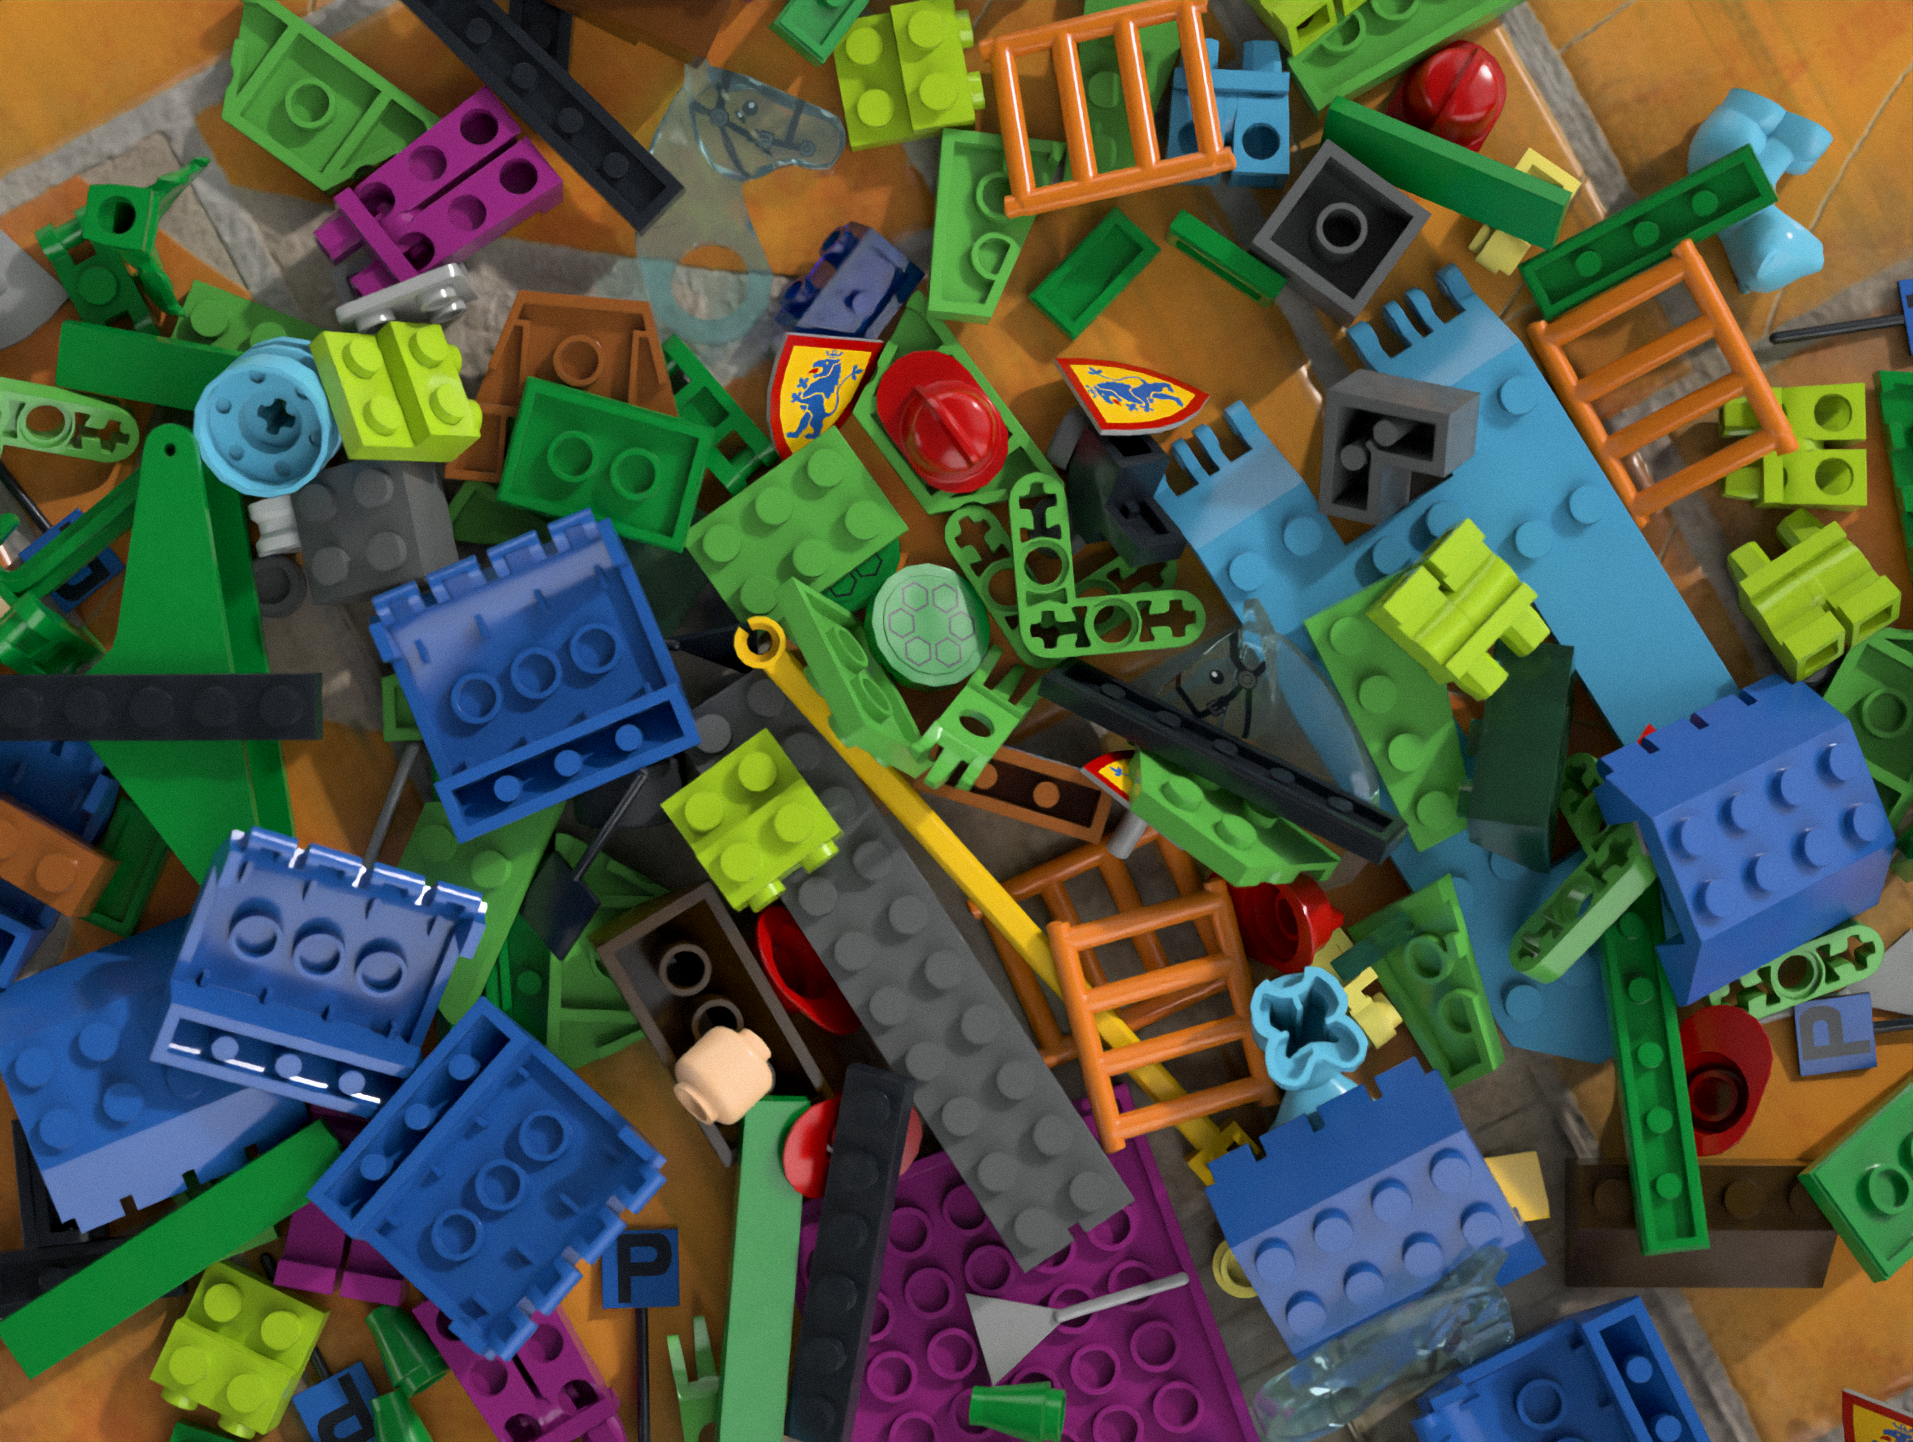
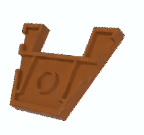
[444,290,679,483]

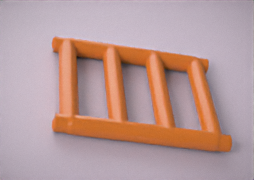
[978,0,1237,219]
[1525,238,1800,530]
[965,825,1254,1069]
[1046,876,1282,1154]

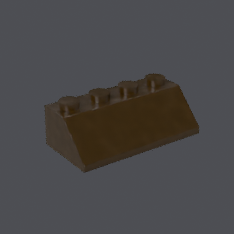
[585,879,836,1168]
[1565,1158,1838,1288]

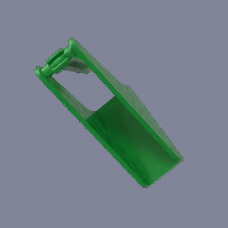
[0,423,296,887]

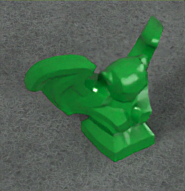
[82,156,211,317]

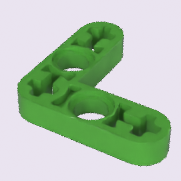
[0,377,139,462]
[1008,472,1206,659]
[945,505,1177,670]
[1509,752,1658,984]
[1701,918,1885,1019]

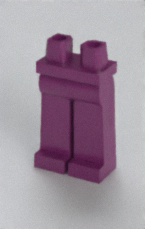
[313,85,563,298]
[273,1103,410,1307]
[412,1297,629,1442]

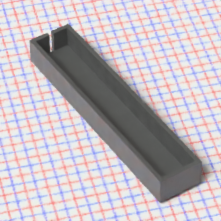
[685,668,1135,1273]

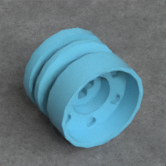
[193,336,344,498]

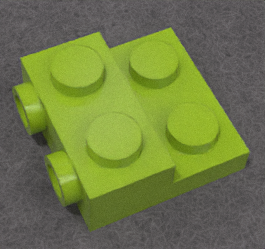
[833,0,986,152]
[309,321,482,462]
[661,727,844,913]
[149,1259,332,1438]

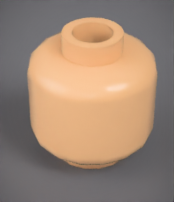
[674,1026,772,1125]

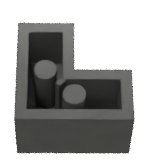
[1318,369,1480,526]

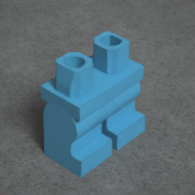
[1164,38,1290,190]

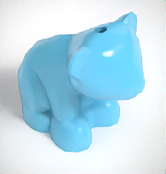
[1687,88,1833,295]
[1250,966,1376,1132]

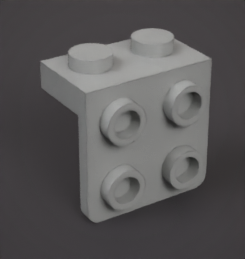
[329,255,479,334]

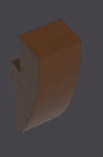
[544,0,731,69]

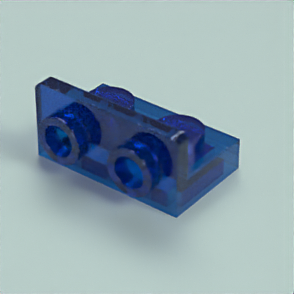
[775,221,926,340]

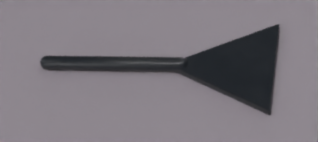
[663,622,760,674]

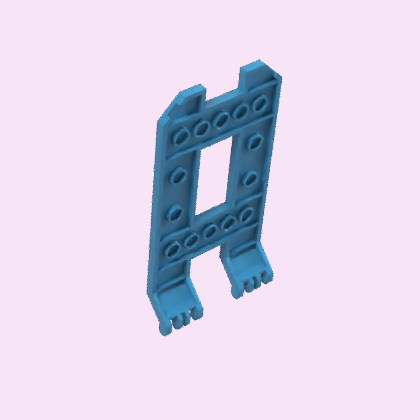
[1153,262,1740,1064]

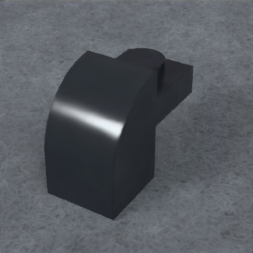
[1068,425,1188,568]

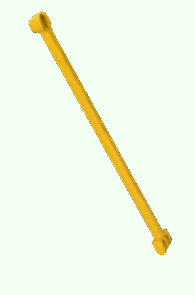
[733,616,1261,1186]

